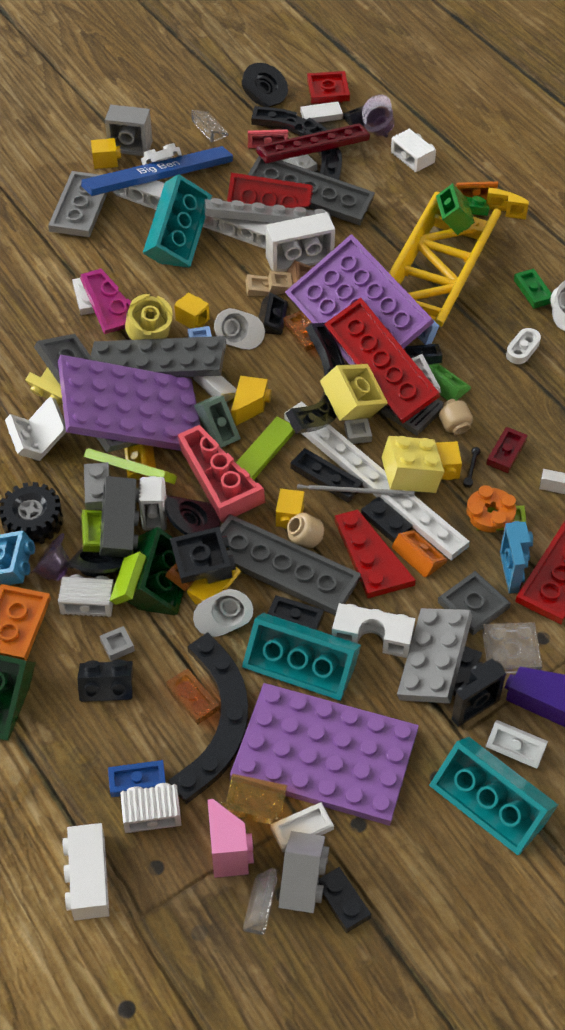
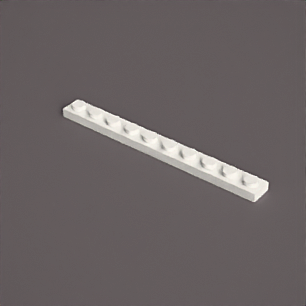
[284,401,470,561]

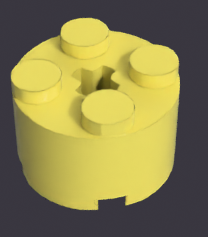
[125,294,173,340]

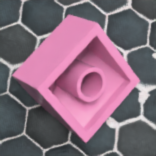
[208,799,254,878]

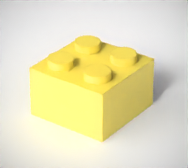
[320,364,388,421]
[381,436,444,493]

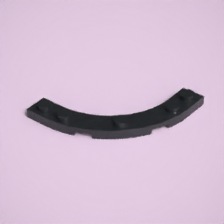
[251,106,342,180]
[285,322,345,434]
[168,632,248,804]

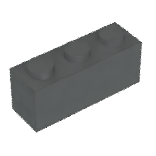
[100,476,140,557]

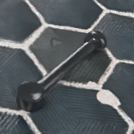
[463,447,481,488]

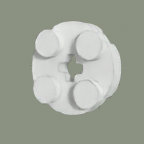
[141,143,182,165]

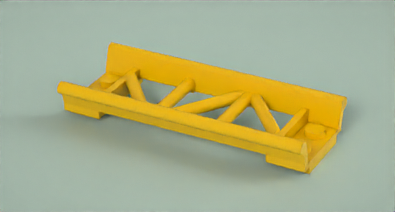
[389,192,501,327]

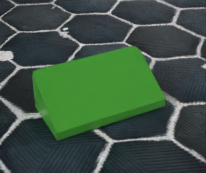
[428,363,471,401]

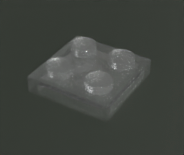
[482,622,542,673]

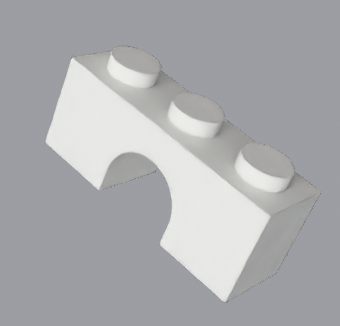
[332,603,415,658]

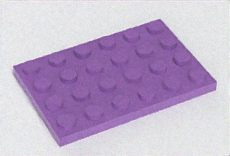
[285,234,434,365]
[58,355,200,451]
[230,683,419,826]

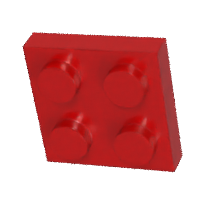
[307,71,350,104]

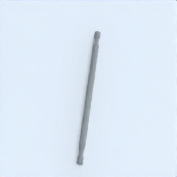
[297,484,414,496]

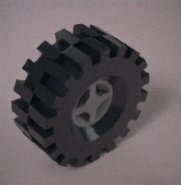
[0,482,63,544]

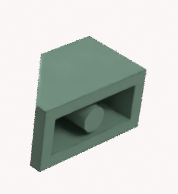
[194,395,241,448]

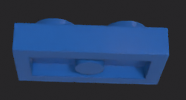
[108,760,166,797]

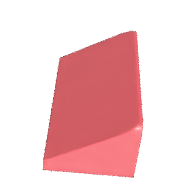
[248,129,288,149]

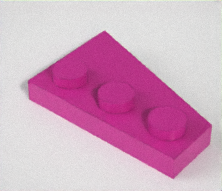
[80,269,131,334]

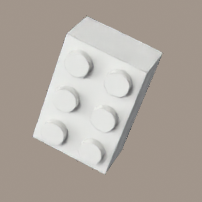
[265,212,335,272]

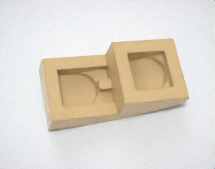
[245,270,292,296]

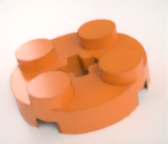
[466,485,517,533]

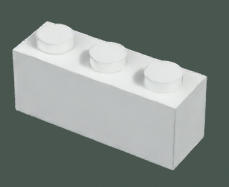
[63,823,109,921]

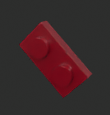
[486,427,528,473]

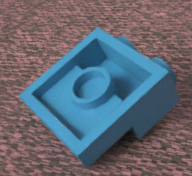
[500,521,533,594]
[0,531,35,585]

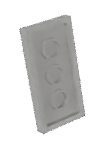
[48,171,108,237]
[397,608,473,703]

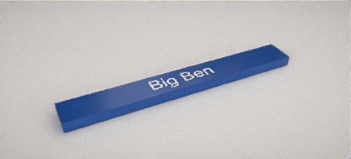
[81,146,233,196]

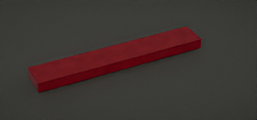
[256,123,370,164]

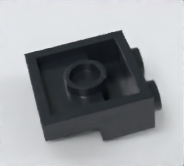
[170,527,236,584]
[451,658,506,727]

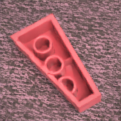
[177,425,265,523]

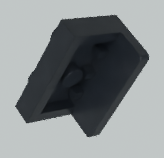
[77,659,133,702]

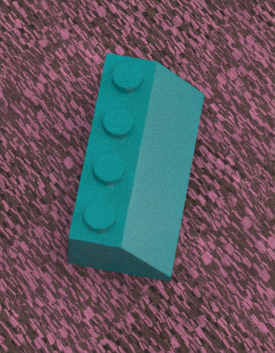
[143,174,212,268]
[242,613,361,701]
[429,737,558,855]

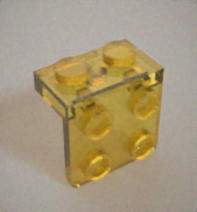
[220,774,288,824]

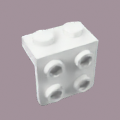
[5,397,66,461]

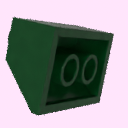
[126,527,184,616]

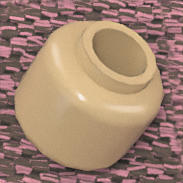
[439,399,473,435]
[287,513,324,549]

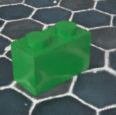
[436,183,475,235]

